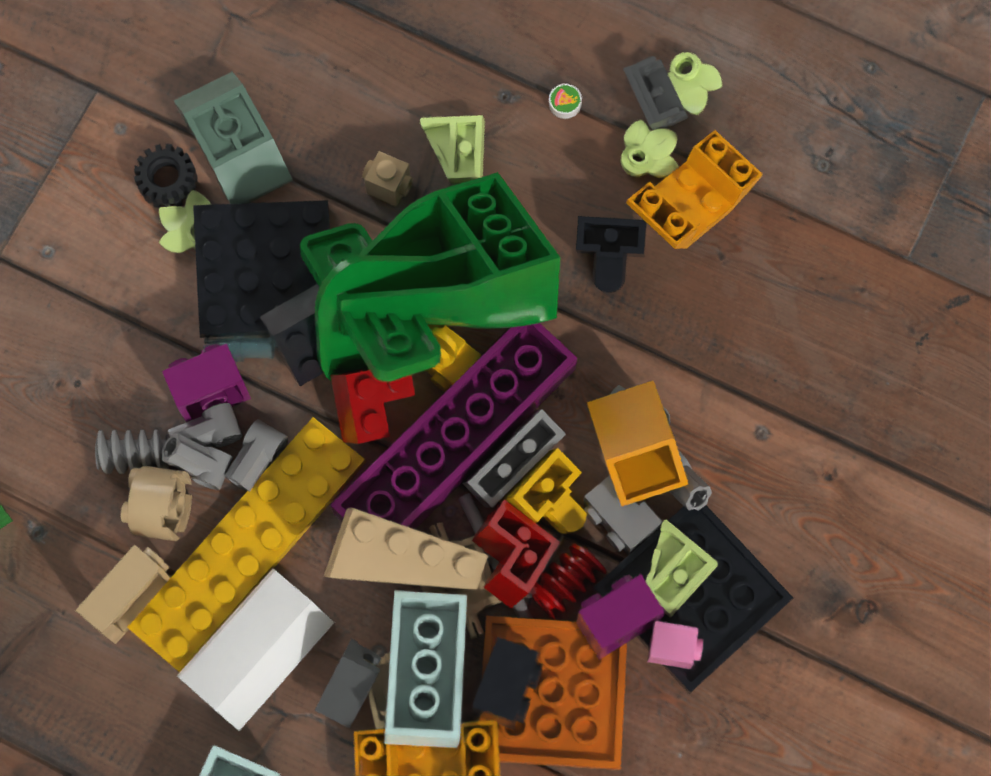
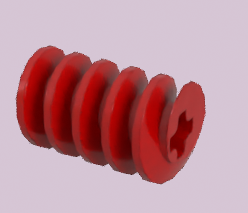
[530,544,607,620]

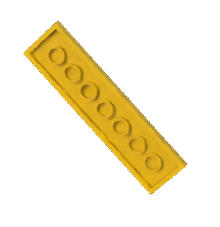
[127,417,366,673]

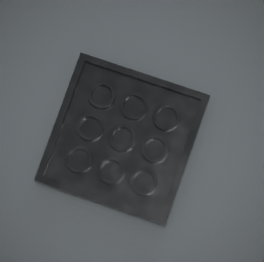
[193,200,330,338]
[593,505,793,694]

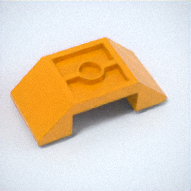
[626,130,763,249]
[354,720,500,776]

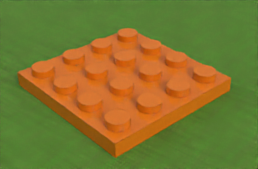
[479,616,627,770]

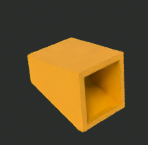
[587,380,689,507]

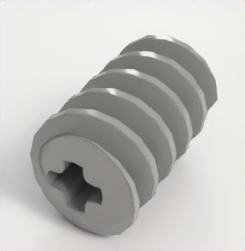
[95,429,169,474]

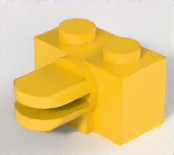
[425,325,482,392]
[499,448,587,534]

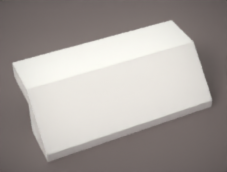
[177,569,334,731]

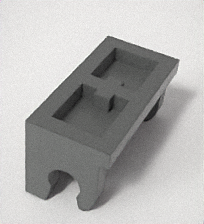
[623,56,688,130]
[315,638,381,728]

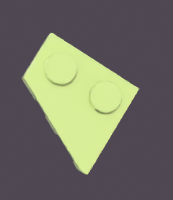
[420,115,485,183]
[646,519,718,618]

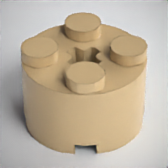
[121,466,192,541]

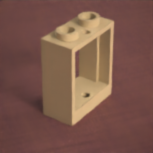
[75,545,170,644]

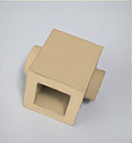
[362,151,413,207]

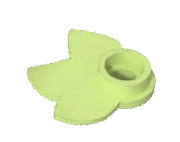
[668,53,722,115]
[621,120,679,178]
[159,190,211,253]

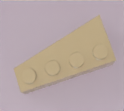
[324,508,488,590]

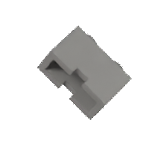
[583,475,662,555]

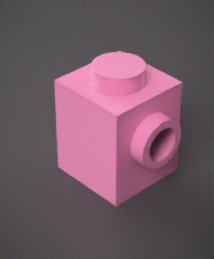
[647,621,703,669]

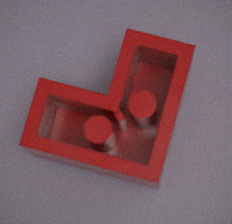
[331,367,415,444]
[471,500,560,608]

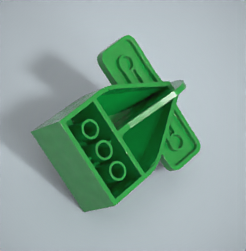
[300,172,561,382]

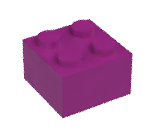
[162,343,251,422]
[577,574,665,659]

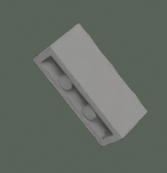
[462,409,566,508]

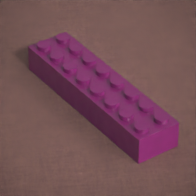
[331,323,577,530]

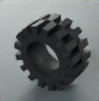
[134,144,198,208]

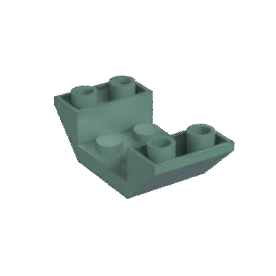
[174,72,293,204]

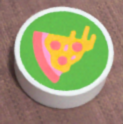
[549,84,582,119]

